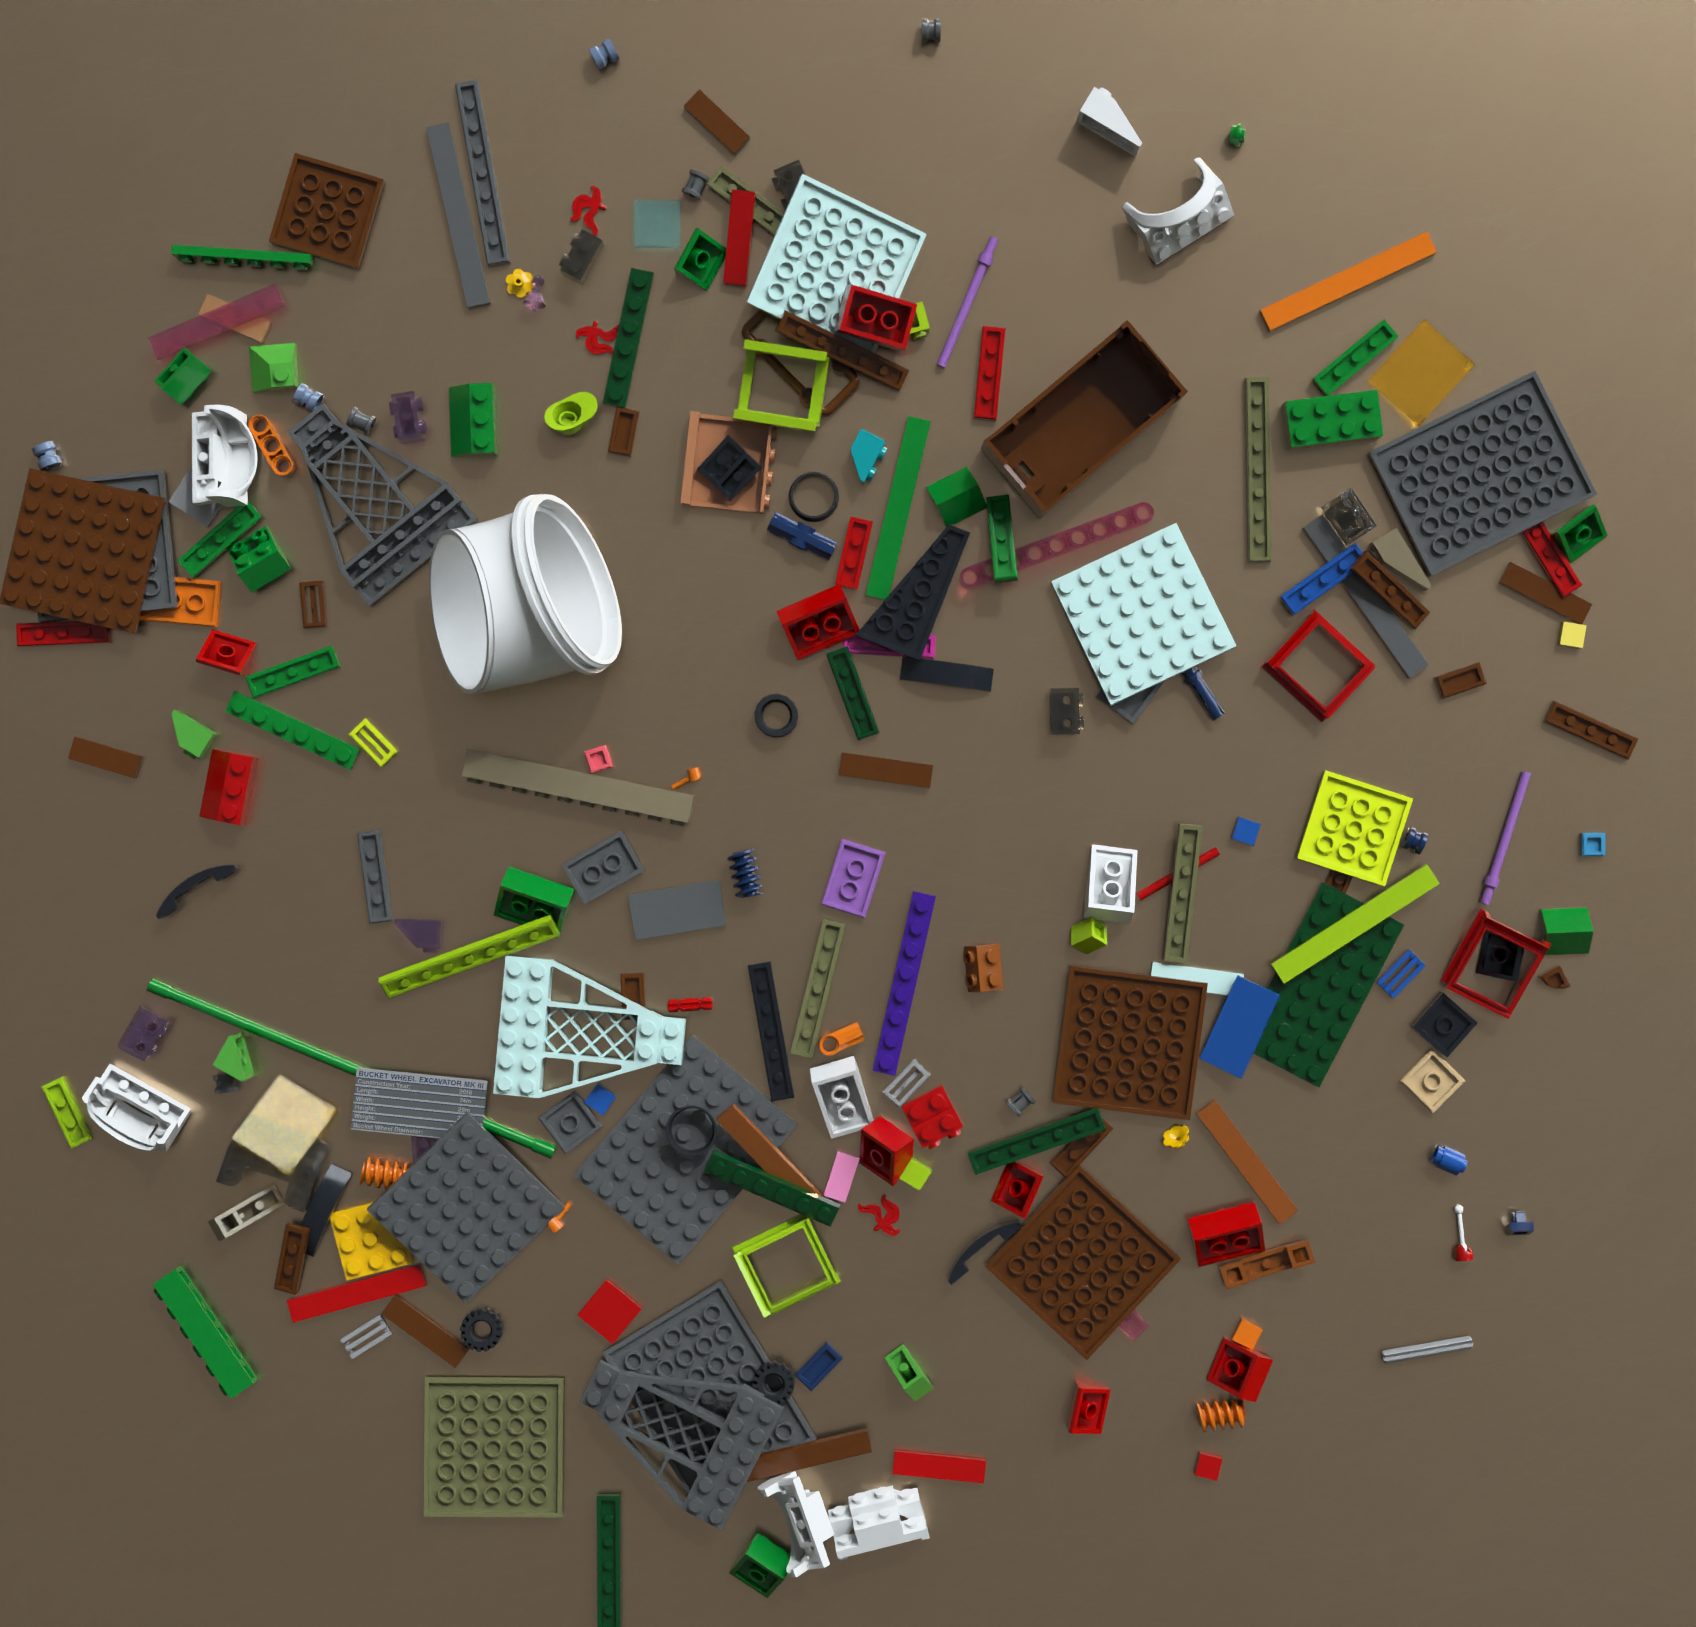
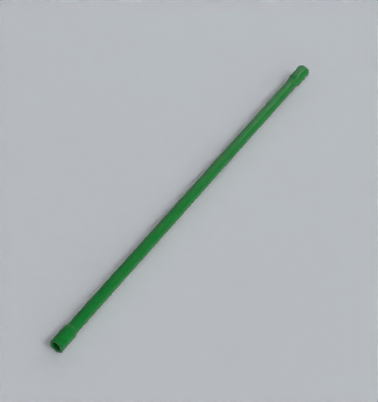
[147,978,556,1159]

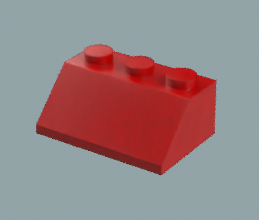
[776,584,860,660]
[199,749,258,825]
[1188,1202,1265,1267]

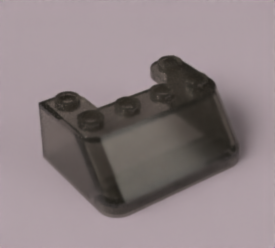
[216,1115,330,1212]

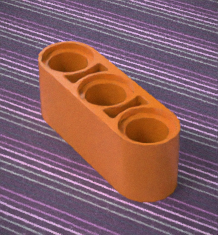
[249,415,297,478]

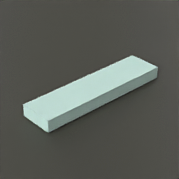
[1150,962,1244,995]

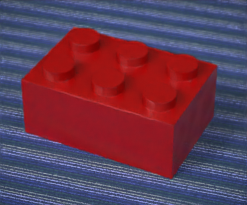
[834,284,917,351]

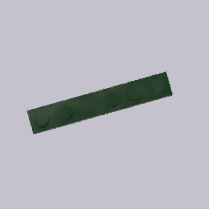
[603,268,654,408]
[967,1107,1106,1175]
[704,1149,840,1227]
[597,1494,621,1627]

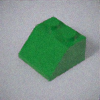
[729,1533,791,1598]

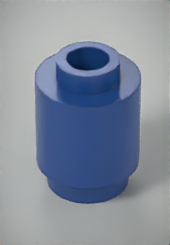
[1431,1146,1468,1176]

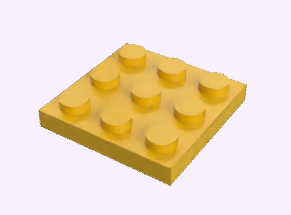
[330,1201,414,1281]

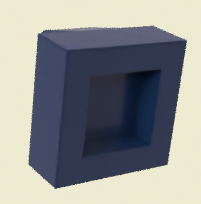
[1506,1211,1534,1236]

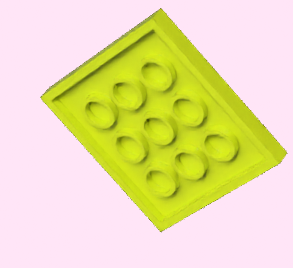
[1296,770,1413,886]

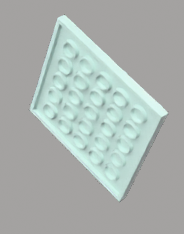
[745,174,926,353]
[1051,523,1236,706]

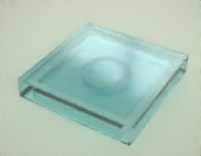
[634,200,681,248]

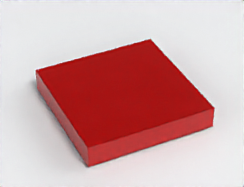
[577,1279,642,1344]

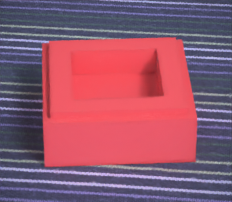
[584,745,613,774]

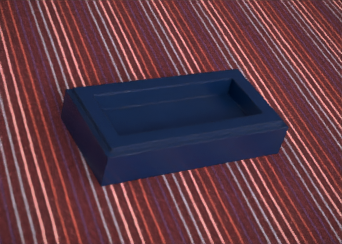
[795,1341,843,1391]

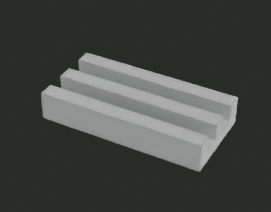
[882,1059,931,1108]
[340,1314,392,1359]

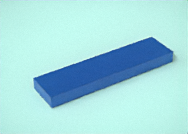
[1280,543,1363,615]

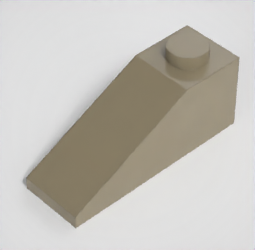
[1369,528,1432,591]
[208,1184,285,1241]

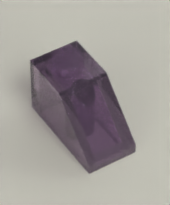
[394,918,444,953]

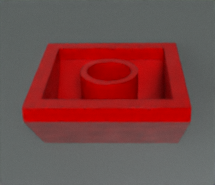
[196,629,256,677]
[991,1161,1044,1219]
[1066,1381,1111,1434]

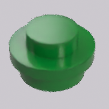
[1230,123,1246,147]

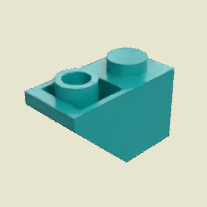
[850,428,887,484]

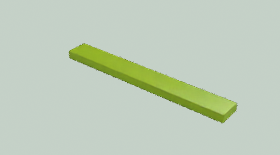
[1271,864,1440,984]
[379,915,560,999]

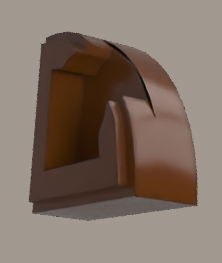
[1538,965,1570,989]

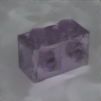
[389,391,428,444]
[117,1005,168,1062]

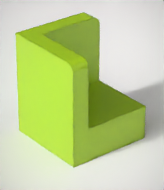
[1071,917,1107,954]
[899,1157,932,1190]

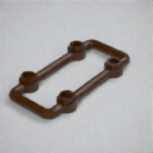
[741,309,860,416]

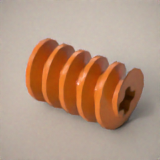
[360,1157,408,1189]
[1196,1399,1246,1432]

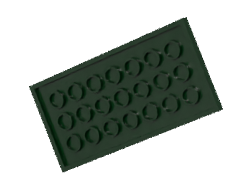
[1254,882,1404,1088]

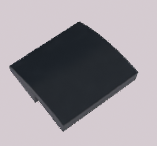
[697,435,762,501]

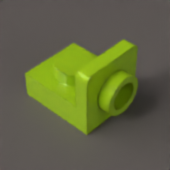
[909,301,930,340]

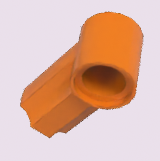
[818,1022,865,1056]

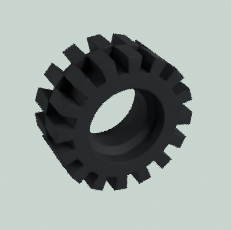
[460,1308,504,1352]
[752,1361,795,1404]

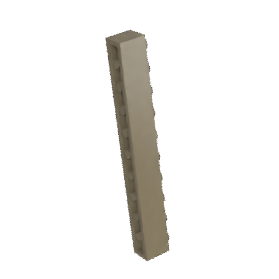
[462,749,695,826]

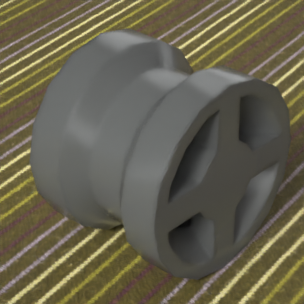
[922,18,941,42]
[213,1073,238,1094]

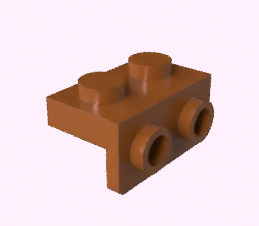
[963,943,1003,992]

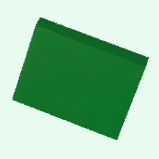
[674,228,726,290]
[926,467,987,527]
[1551,504,1608,563]
[1540,907,1594,955]

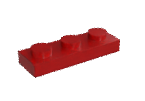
[835,516,873,589]

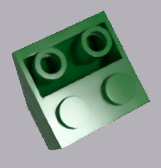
[227,525,291,592]

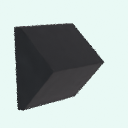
[1476,929,1525,982]

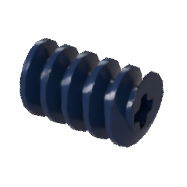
[727,848,765,898]

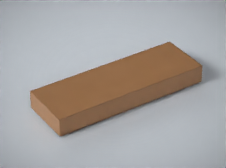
[198,294,272,344]

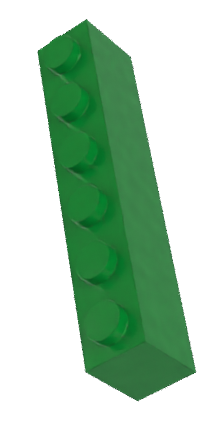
[153,1265,258,1399]

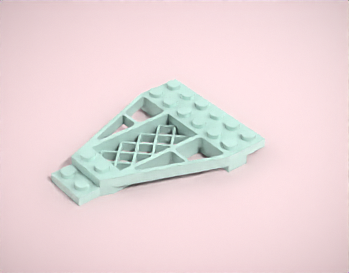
[493,955,686,1098]

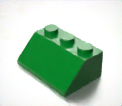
[449,383,498,457]
[494,867,574,938]

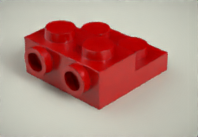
[901,1085,963,1150]

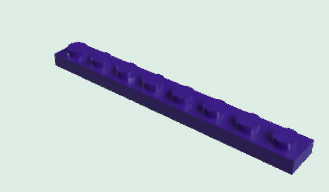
[873,891,936,1076]

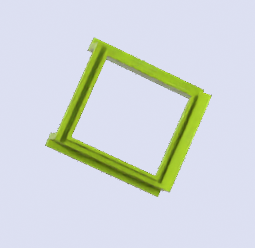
[733,339,830,431]
[732,1214,841,1318]

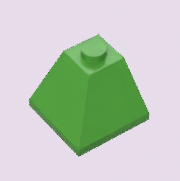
[249,343,299,393]

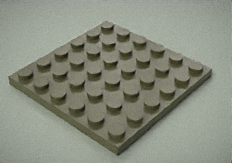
[423,1377,564,1518]

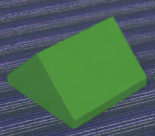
[213,1032,255,1081]

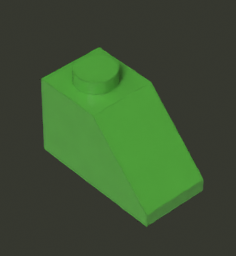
[171,710,218,759]
[884,1344,934,1402]

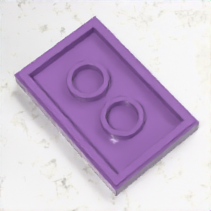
[821,839,886,918]

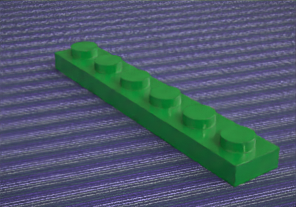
[171,245,314,270]
[224,691,361,770]

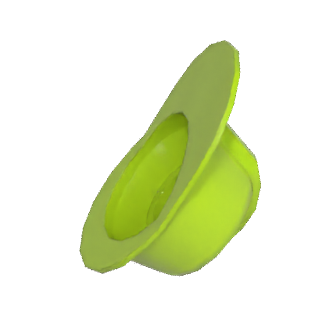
[544,392,598,435]

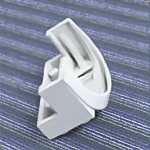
[1122,158,1235,265]
[82,1064,191,1152]

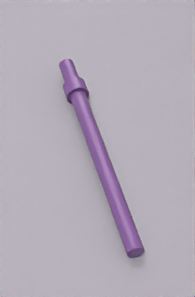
[937,236,998,368]
[1480,771,1531,905]

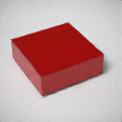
[1194,1452,1223,1481]

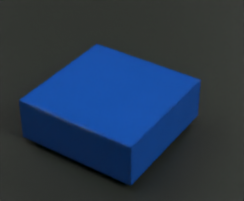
[1231,817,1261,846]
[584,1083,617,1116]

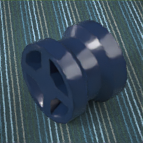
[1402,827,1428,855]

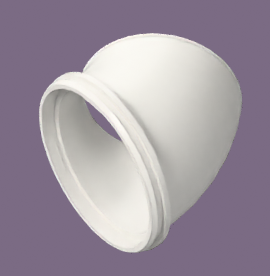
[429,494,622,694]

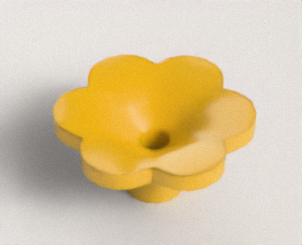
[506,269,534,298]
[1163,1124,1189,1149]

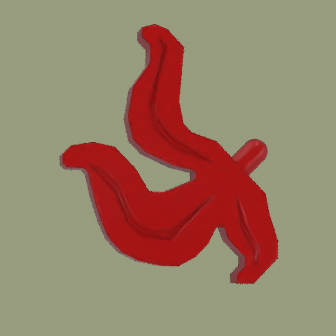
[570,186,606,237]
[576,321,619,355]
[858,1194,900,1236]

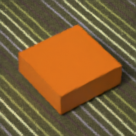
[1231,1318,1263,1350]

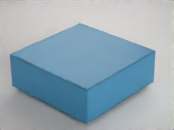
[1580,833,1605,856]

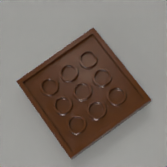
[269,153,385,269]

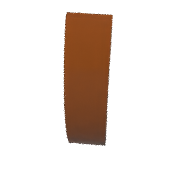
[1220,1240,1315,1289]

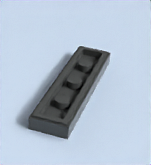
[357,830,393,924]

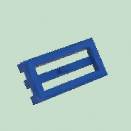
[1376,949,1426,998]

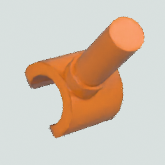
[671,767,701,790]
[548,1202,572,1233]

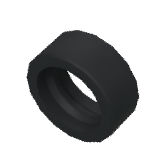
[754,694,798,738]

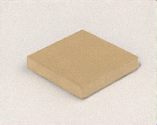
[1399,1048,1465,1113]

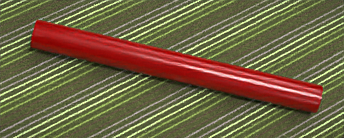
[1136,847,1220,901]

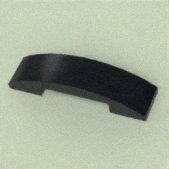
[900,657,994,692]
[156,865,241,919]
[300,1163,353,1257]
[948,1220,1022,1285]

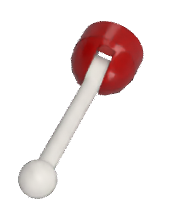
[1454,1205,1474,1261]

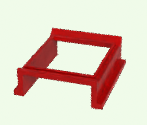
[1261,609,1376,723]
[1440,908,1551,1019]

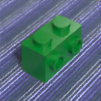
[154,346,212,405]

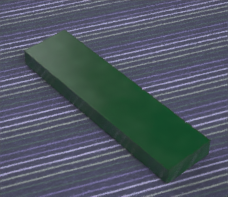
[826,646,880,740]

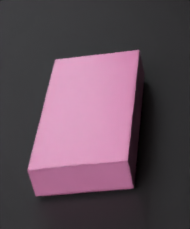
[823,1151,859,1202]

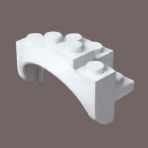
[192,405,257,507]
[757,1471,834,1578]
[828,1486,930,1561]

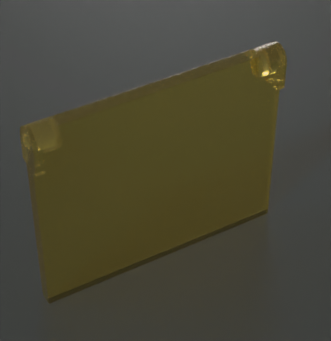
[1368,319,1475,426]
[231,1075,337,1176]

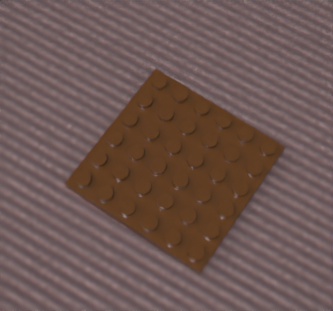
[0,468,167,634]
[1052,965,1208,1120]
[985,1165,1181,1360]

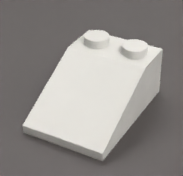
[1077,87,1142,157]
[1083,845,1137,924]
[810,1056,874,1139]

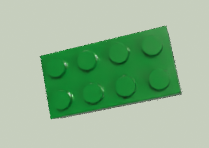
[1282,390,1383,450]

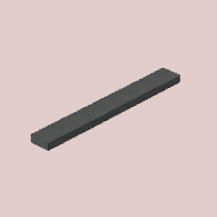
[455,80,511,267]
[426,122,491,309]
[1303,514,1429,678]

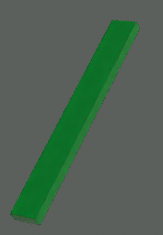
[866,416,931,600]

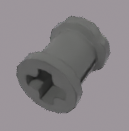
[681,169,709,200]
[346,407,377,436]
[1005,1087,1036,1117]

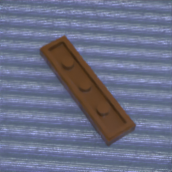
[1349,551,1430,629]
[1499,562,1592,625]
[1543,701,1638,760]
[839,752,933,788]
[381,1294,469,1368]

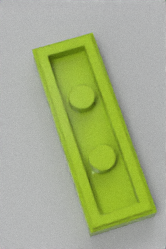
[41,1076,93,1149]

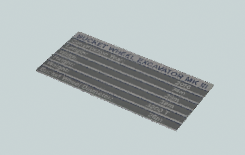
[351,1068,488,1138]

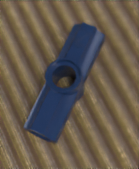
[767,512,837,561]

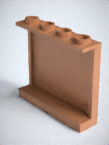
[681,411,778,514]

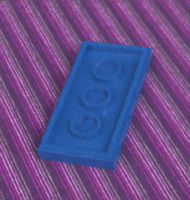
[1199,975,1280,1079]

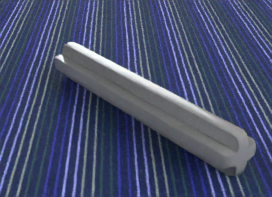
[1381,1336,1473,1364]

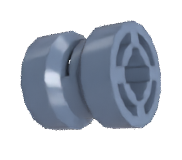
[589,38,620,70]
[292,383,324,413]
[32,441,62,471]

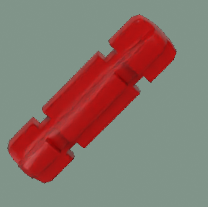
[667,997,713,1012]

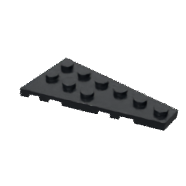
[855,524,970,662]

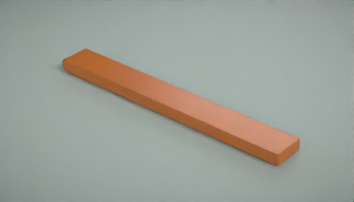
[1260,231,1437,332]

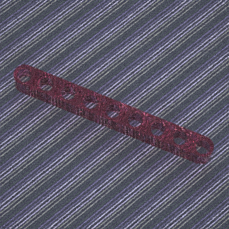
[959,502,1154,589]

